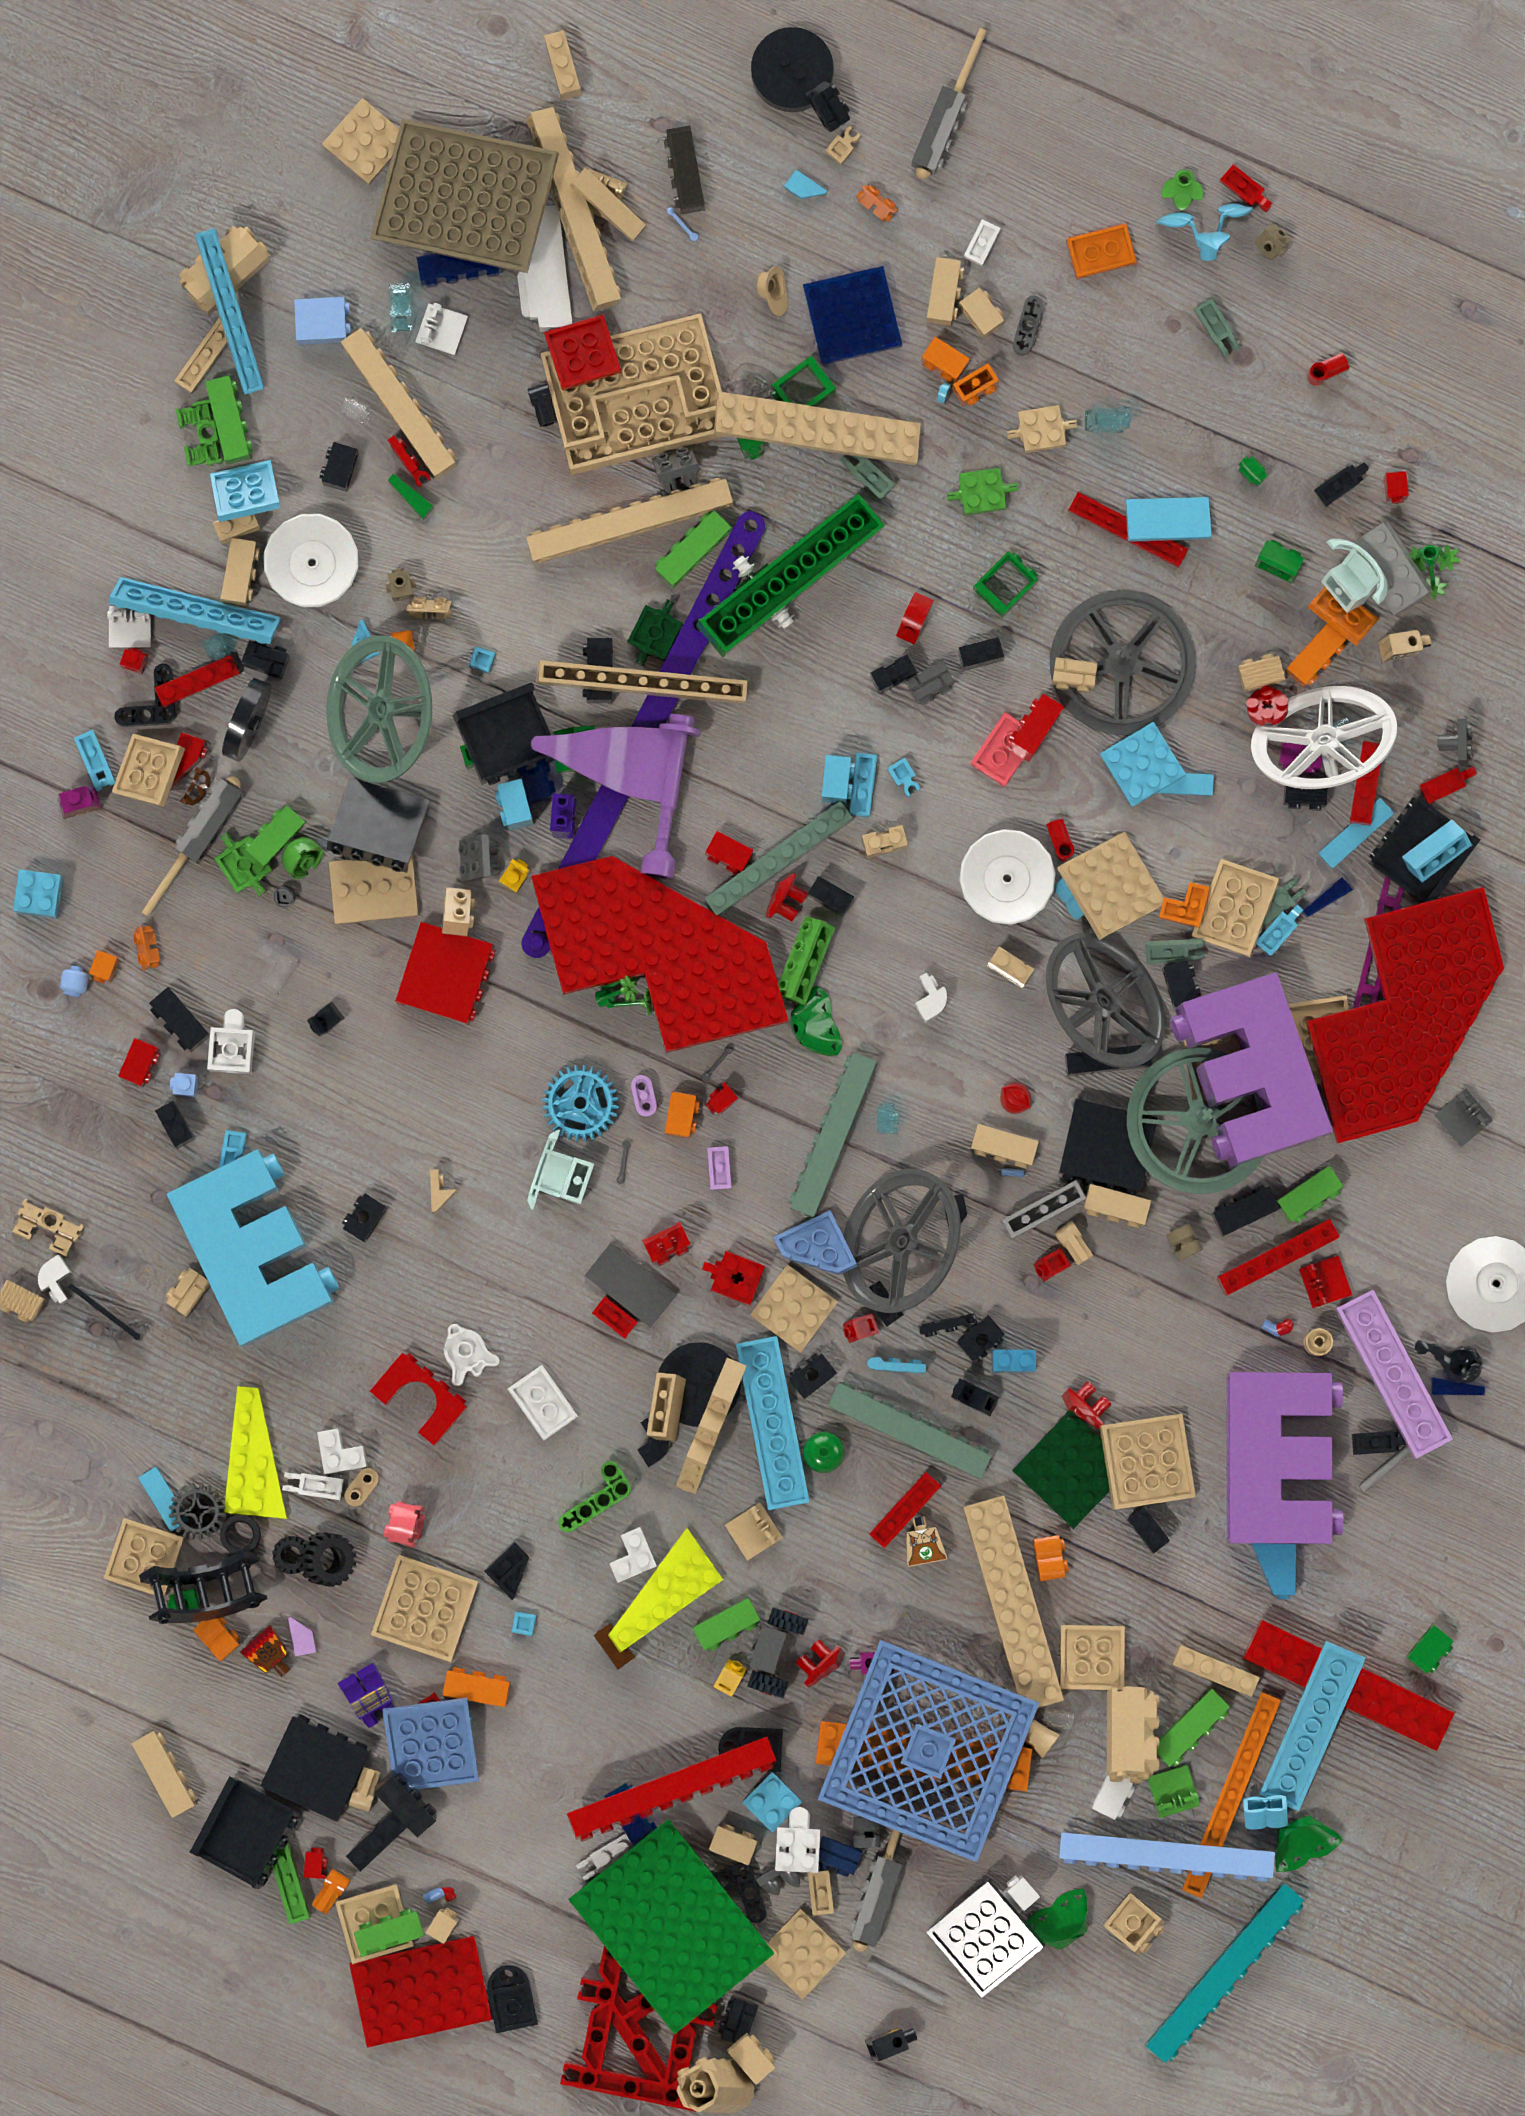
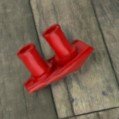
[765,873,808,922]
[1061,1382,1111,1429]
[796,1639,845,1688]

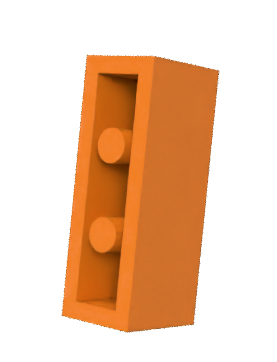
[1285,623,1347,688]
[442,1667,511,1707]

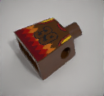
[240,1625,291,1678]

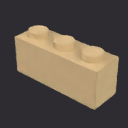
[544,30,581,101]
[926,257,964,326]
[221,538,260,606]
[970,1124,1039,1169]
[1083,1184,1151,1229]
[647,1373,686,1442]

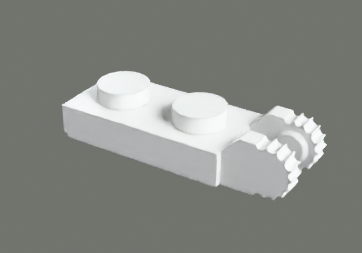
[282,1472,344,1500]
[576,1833,634,1881]

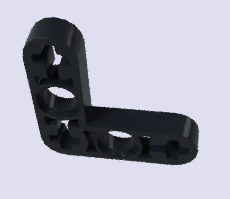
[114,663,176,727]
[712,1863,767,1923]

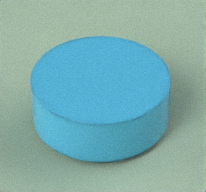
[937,382,952,404]

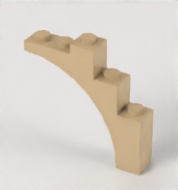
[676,1358,746,1494]

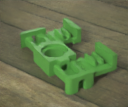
[176,400,223,467]

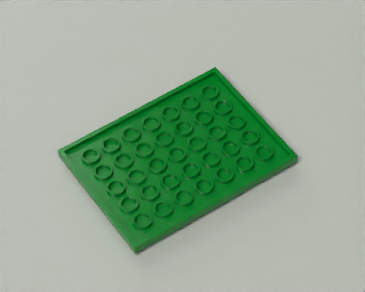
[568,1818,775,2035]

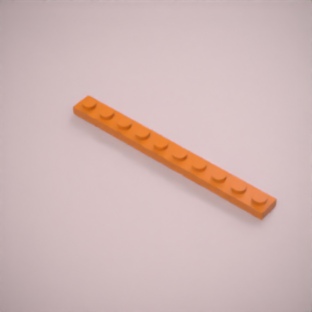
[1182,1692,1281,1898]

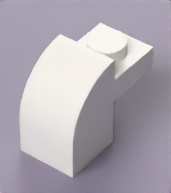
[915,972,947,1023]
[38,1255,72,1304]

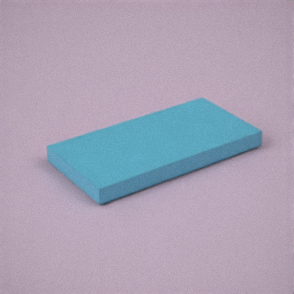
[1125,497,1212,541]

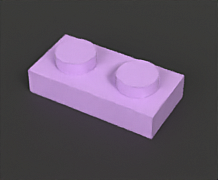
[707,1146,732,1190]

